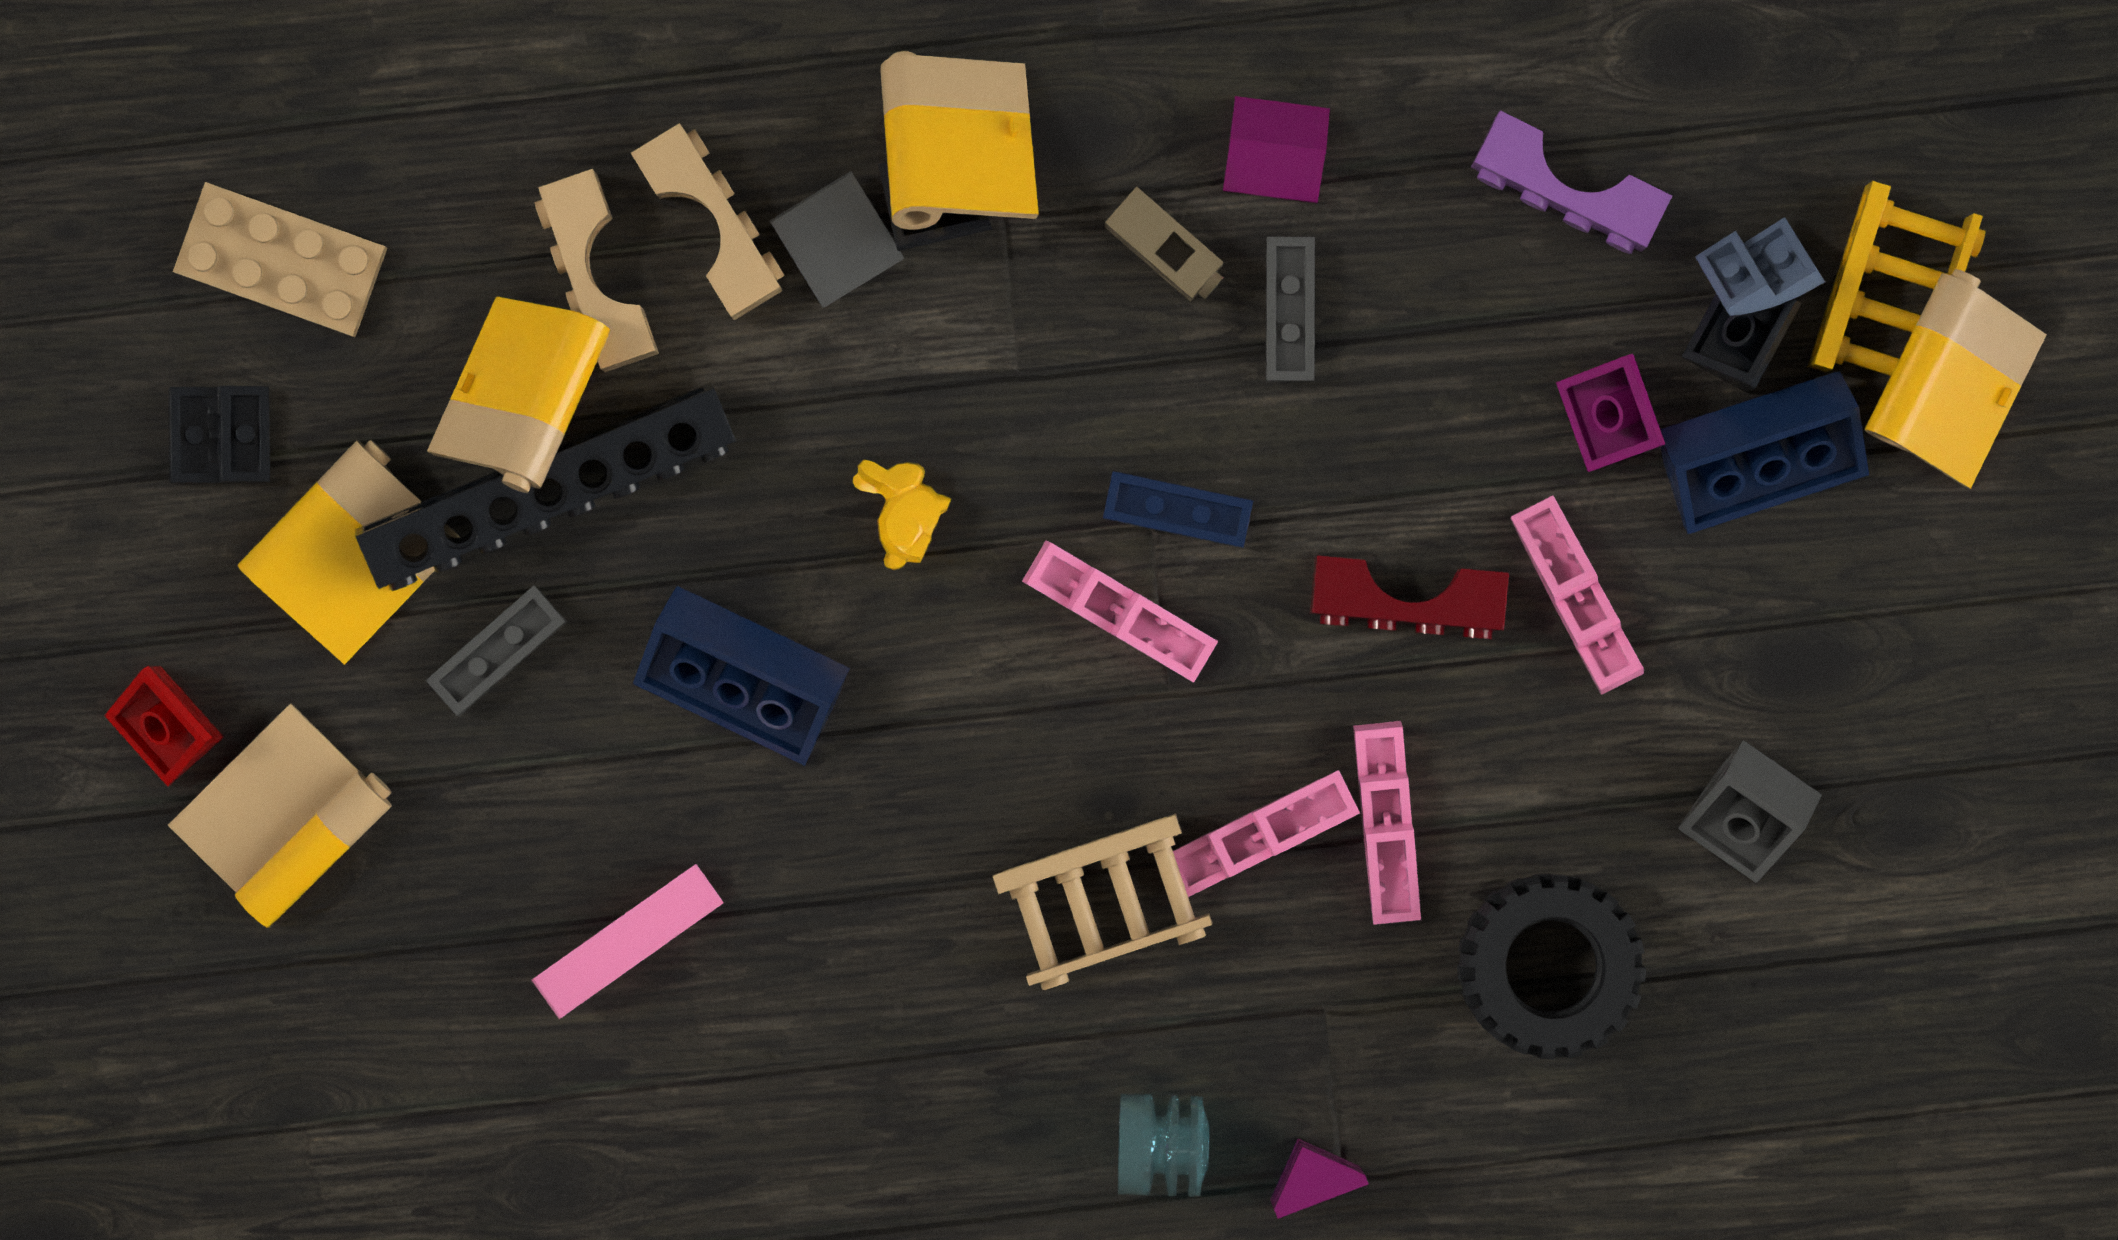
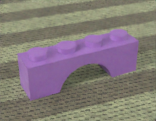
[1471,111,1672,254]

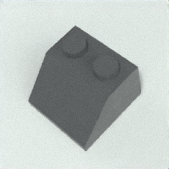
[1678,740,1822,883]

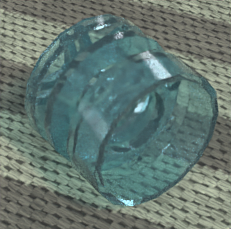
[1118,1093,1210,1197]

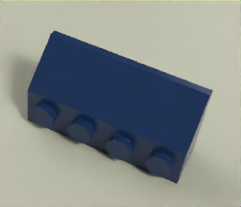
[1660,371,1869,534]
[633,586,850,766]

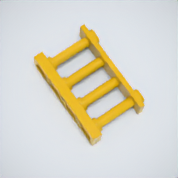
[1807,181,1986,376]

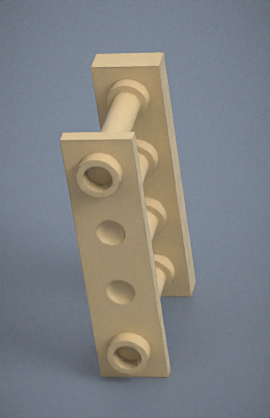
[993,813,1212,990]

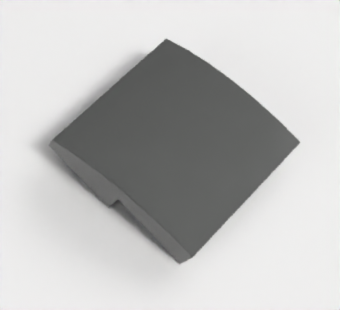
[770,171,905,308]

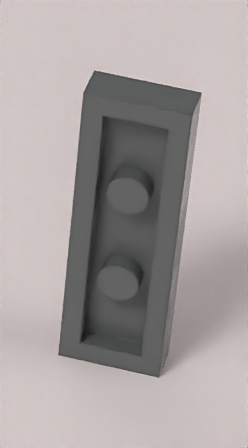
[1266,237,1315,382]
[426,585,567,716]

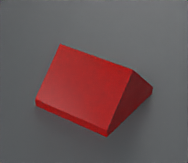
[104,665,224,787]

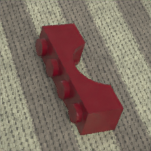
[1310,555,1509,639]

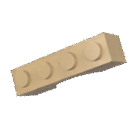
[631,123,785,320]
[534,169,659,372]

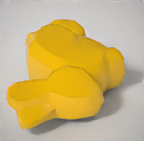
[853,460,952,570]

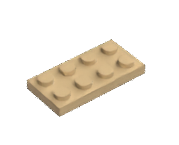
[173,182,387,337]

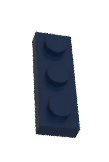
[1103,471,1253,548]

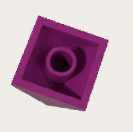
[1223,96,1330,204]
[1556,353,1665,472]
[1270,1139,1369,1219]

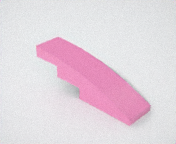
[1511,496,1644,695]
[1022,540,1218,682]
[1353,721,1421,925]
[1173,770,1360,897]
[532,864,724,1019]

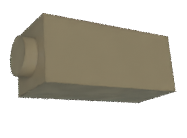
[1105,186,1223,302]

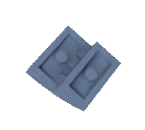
[1695,217,1825,316]

